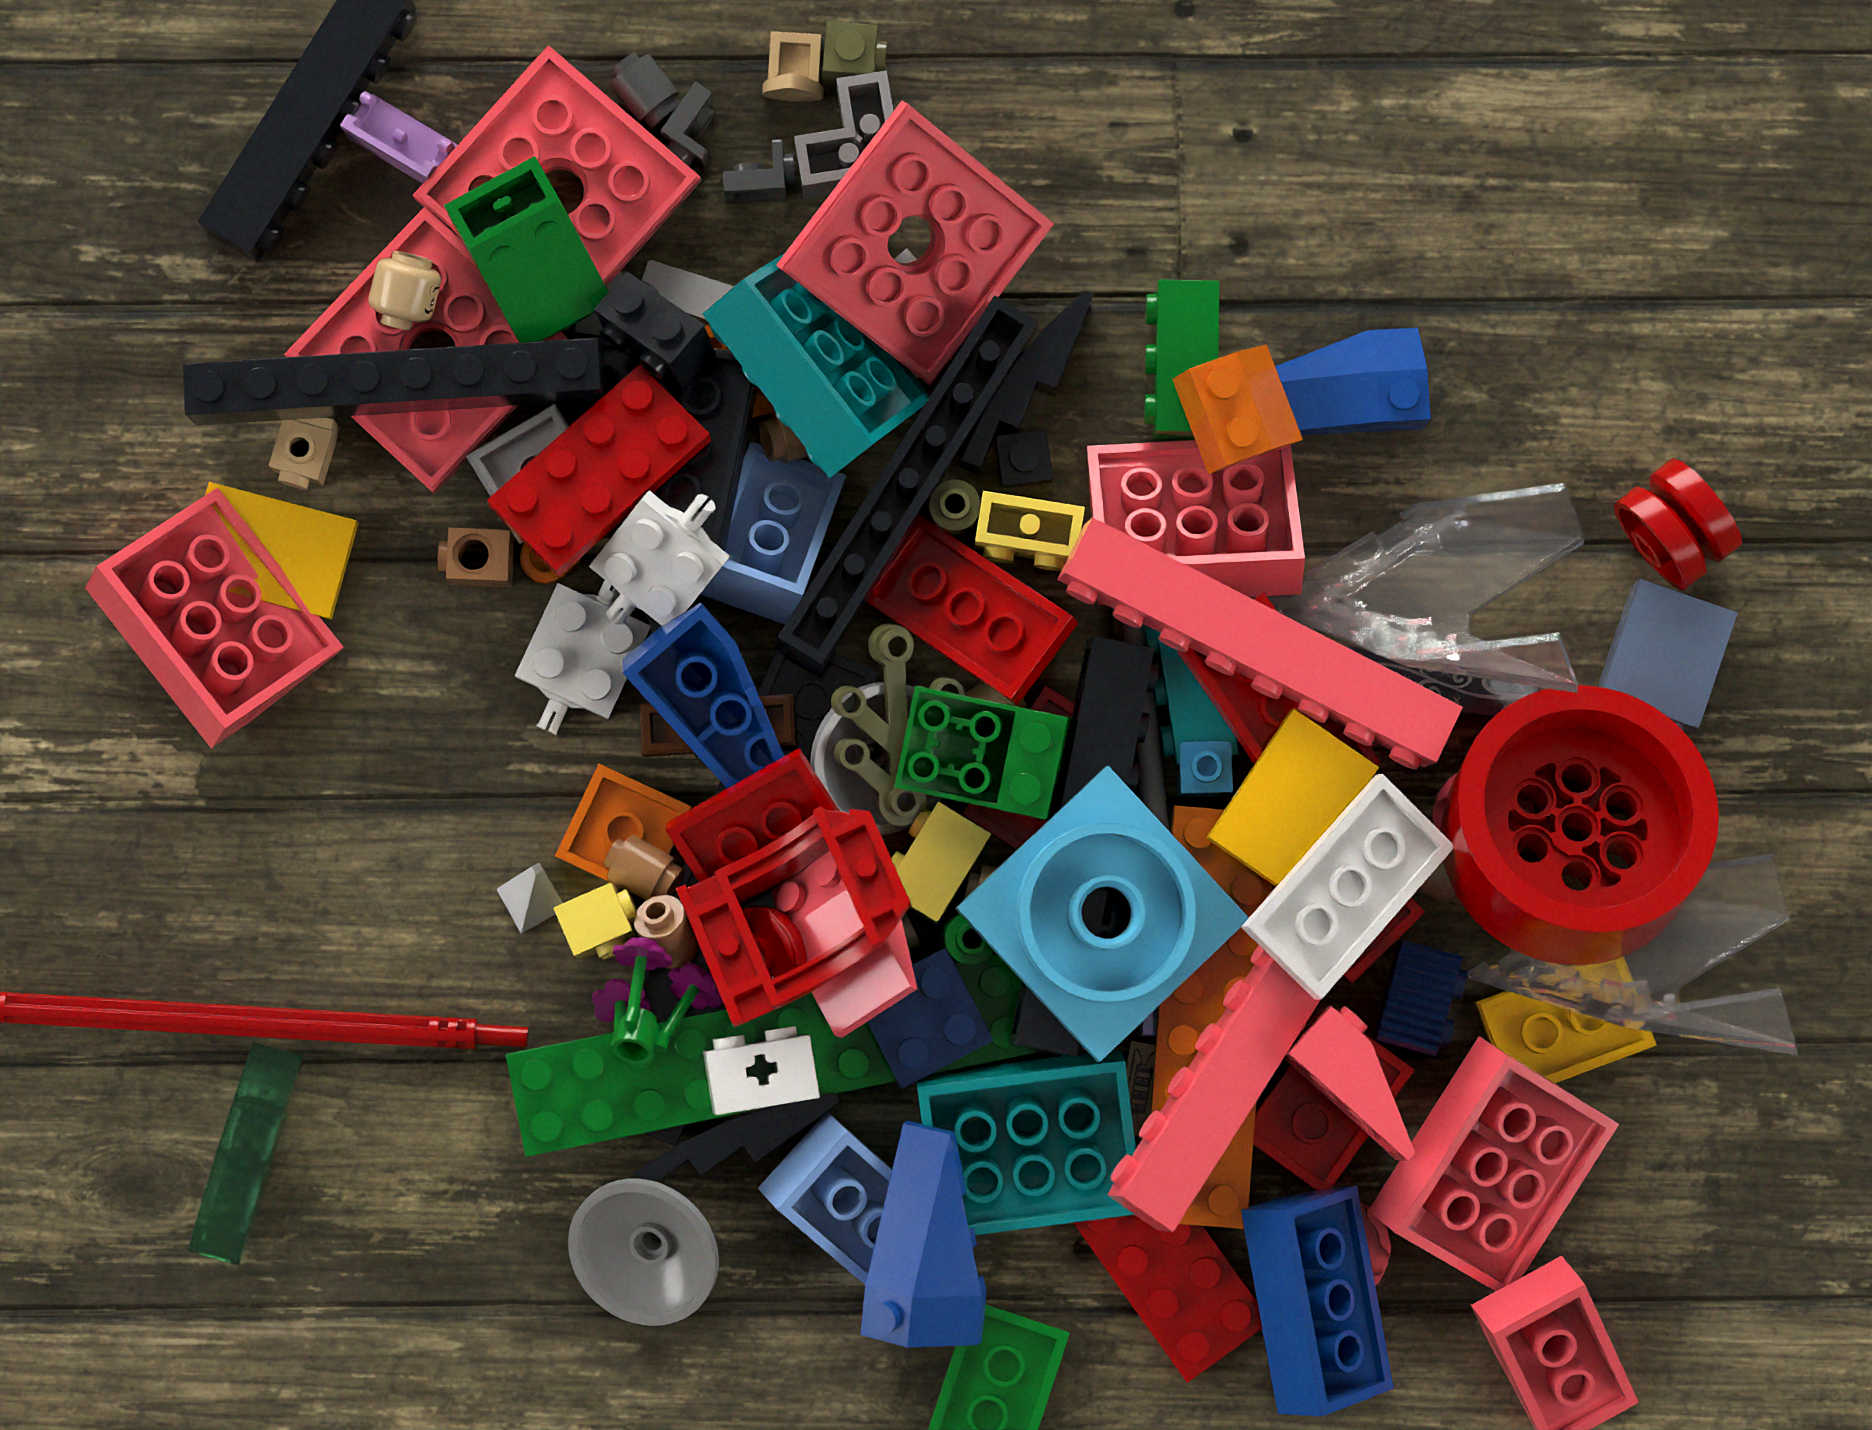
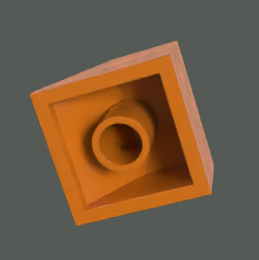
[1172,344,1303,475]

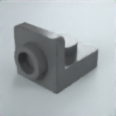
[661,81,715,169]
[723,139,795,204]

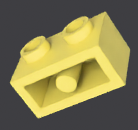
[974,491,1085,571]
[892,802,991,925]
[554,883,638,960]

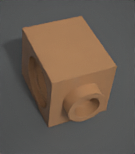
[438,528,515,587]

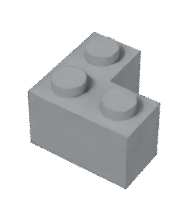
[794,70,894,199]

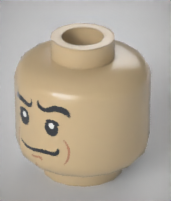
[368,251,441,330]

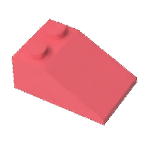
[772,851,917,1038]
[1283,1006,1415,1161]
[1471,1256,1639,1430]

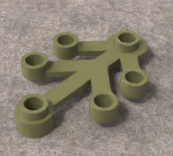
[831,624,964,826]

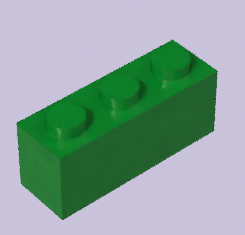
[1144,279,1219,440]

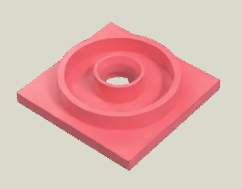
[413,45,702,331]
[776,101,1054,385]
[284,207,569,495]

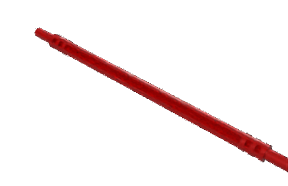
[0,992,529,1050]

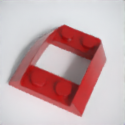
[676,806,912,1027]

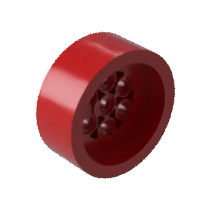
[1440,685,1719,965]

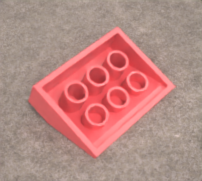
[1087,440,1305,605]
[85,487,343,749]
[1368,1036,1619,1291]

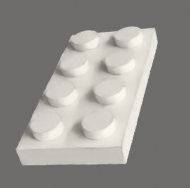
[1241,774,1453,1000]

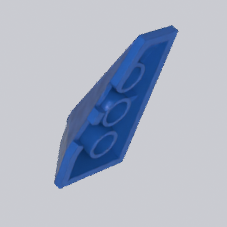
[1275,328,1431,436]
[622,603,784,788]
[861,1121,987,1347]

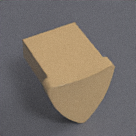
[762,31,824,102]

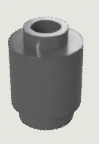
[610,52,680,130]

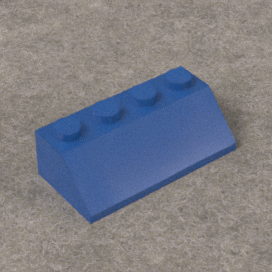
[1241,1185,1394,1416]

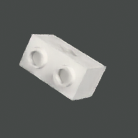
[703,1026,820,1115]

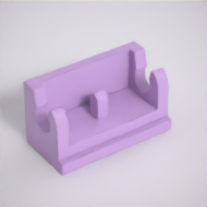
[340,91,457,184]

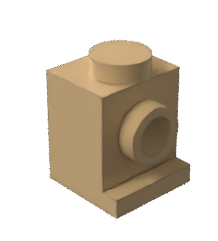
[269,418,340,490]

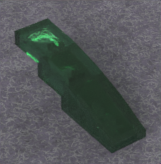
[188,1042,303,1265]

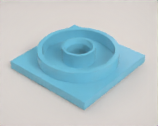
[955,766,1249,1062]

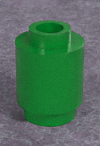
[938,913,994,965]

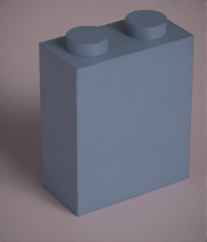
[1597,579,1738,733]

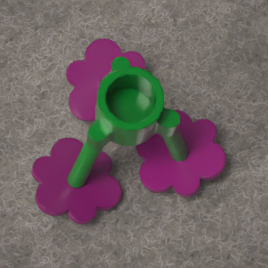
[592,937,723,1064]

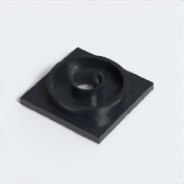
[548,331,758,551]

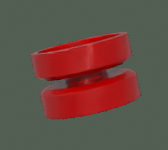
[1613,458,1743,591]

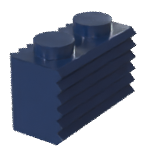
[1372,940,1468,1057]

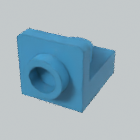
[1177,741,1233,798]

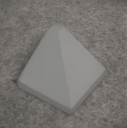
[497,862,563,934]

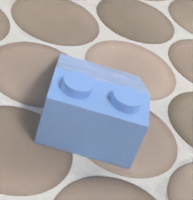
[700,441,846,624]
[758,1111,892,1285]

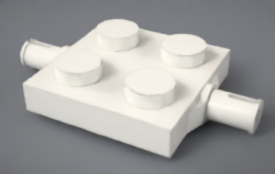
[589,491,730,625]
[515,580,651,735]

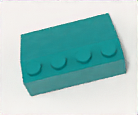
[702,253,930,478]
[917,1049,1136,1235]

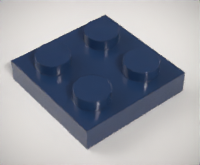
[866,948,994,1089]

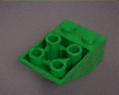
[444,156,609,343]
[894,685,1073,820]

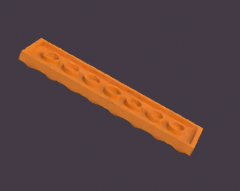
[1141,806,1272,1229]

